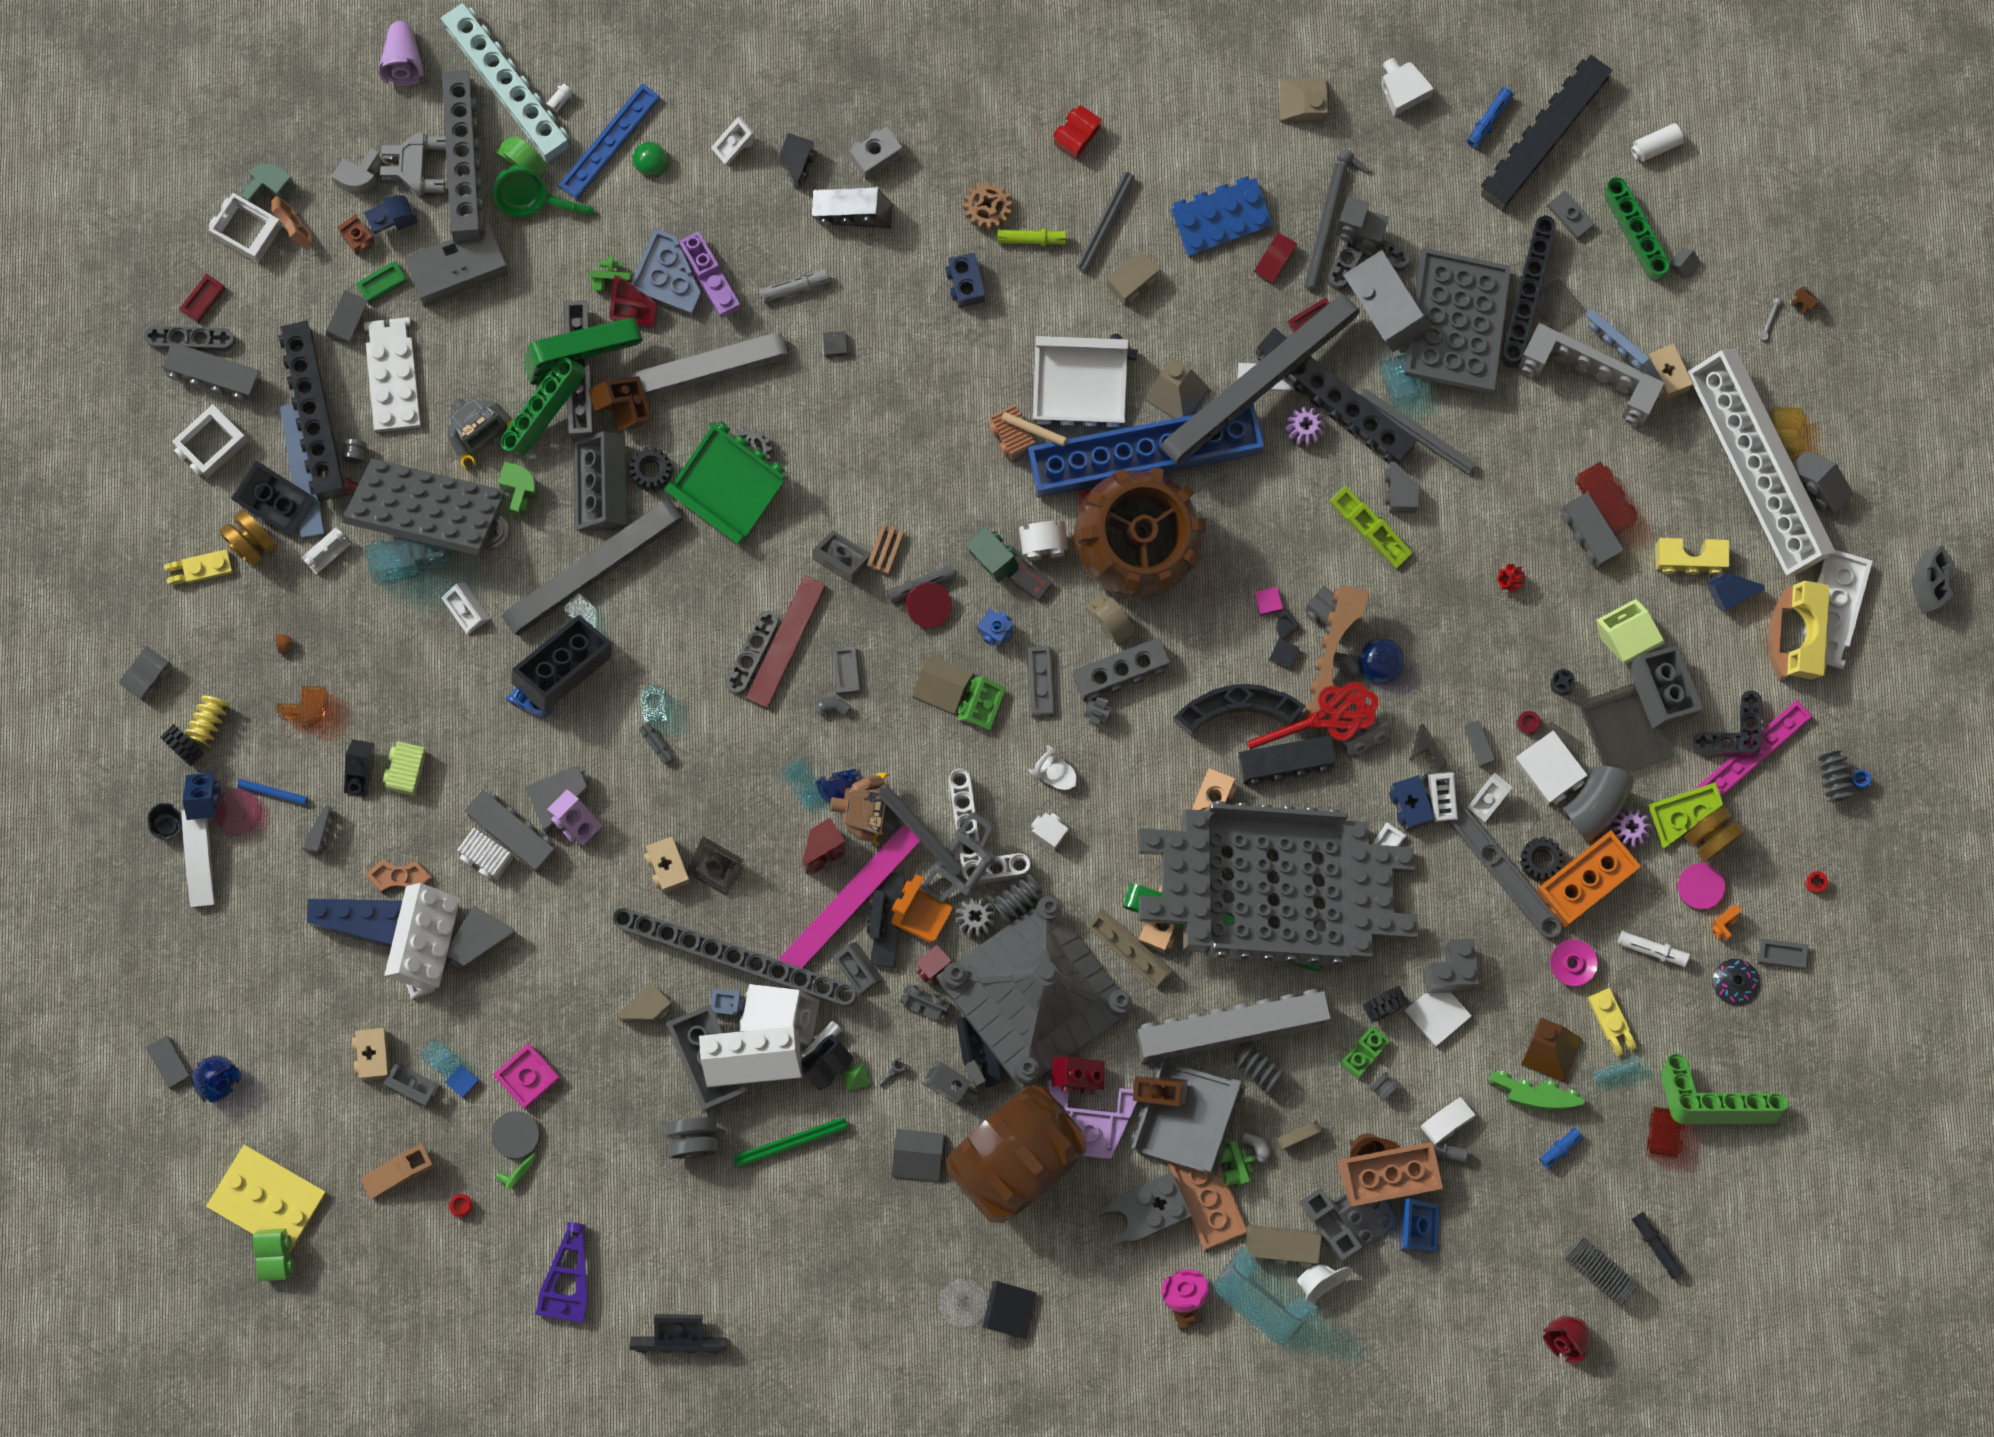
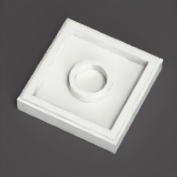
[1404,993,1471,1047]

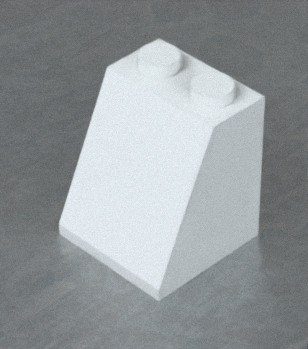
[740,984,820,1046]

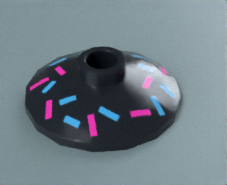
[1713,959,1759,1005]

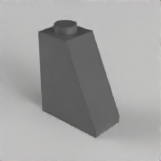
[526,765,590,834]
[446,906,516,969]

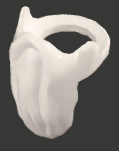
[1028,745,1077,790]

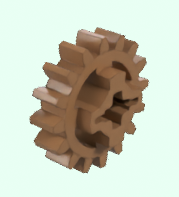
[963,181,1012,231]

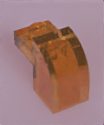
[276,686,328,727]

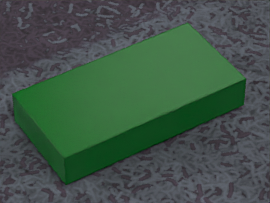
[356,261,408,304]

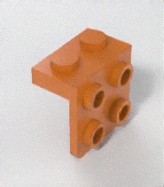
[891,874,952,943]

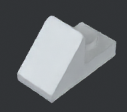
[711,116,754,164]
[1467,773,1513,822]

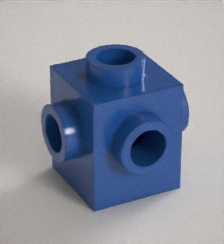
[977,608,1014,647]

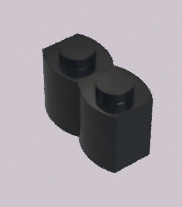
[801,1034,854,1091]

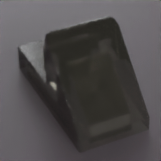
[1409,723,1447,772]

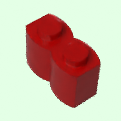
[1053,105,1102,159]

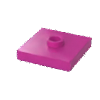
[493,1043,561,1110]

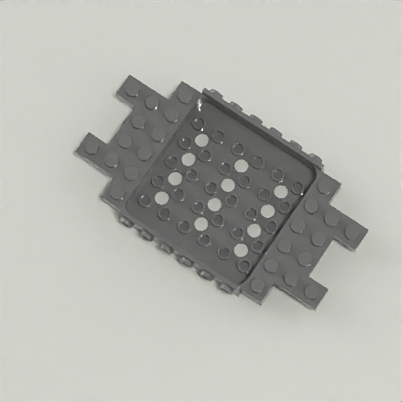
[1138,801,1417,966]

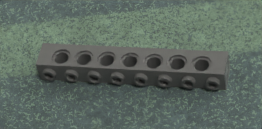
[442,70,485,242]

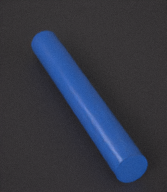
[237,779,307,806]

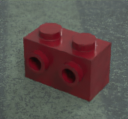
[1051,1057,1105,1095]

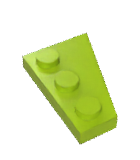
[1648,782,1723,849]

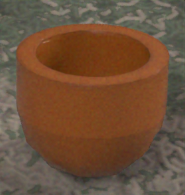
[276,634,293,653]

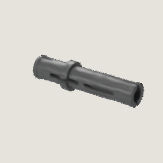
[886,565,956,604]

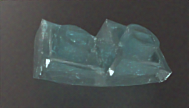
[779,756,825,809]

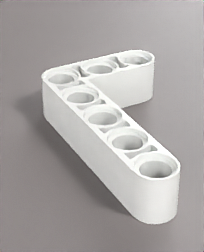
[949,769,1030,884]

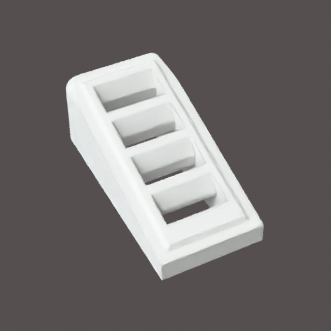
[1428,772,1458,822]

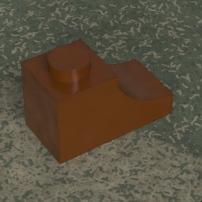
[1133,1076,1188,1106]

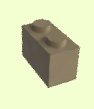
[1106,250,1159,305]

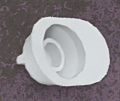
[1297,1264,1352,1305]

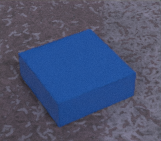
[445,1065,479,1099]

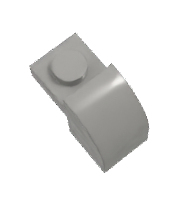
[331,148,381,194]

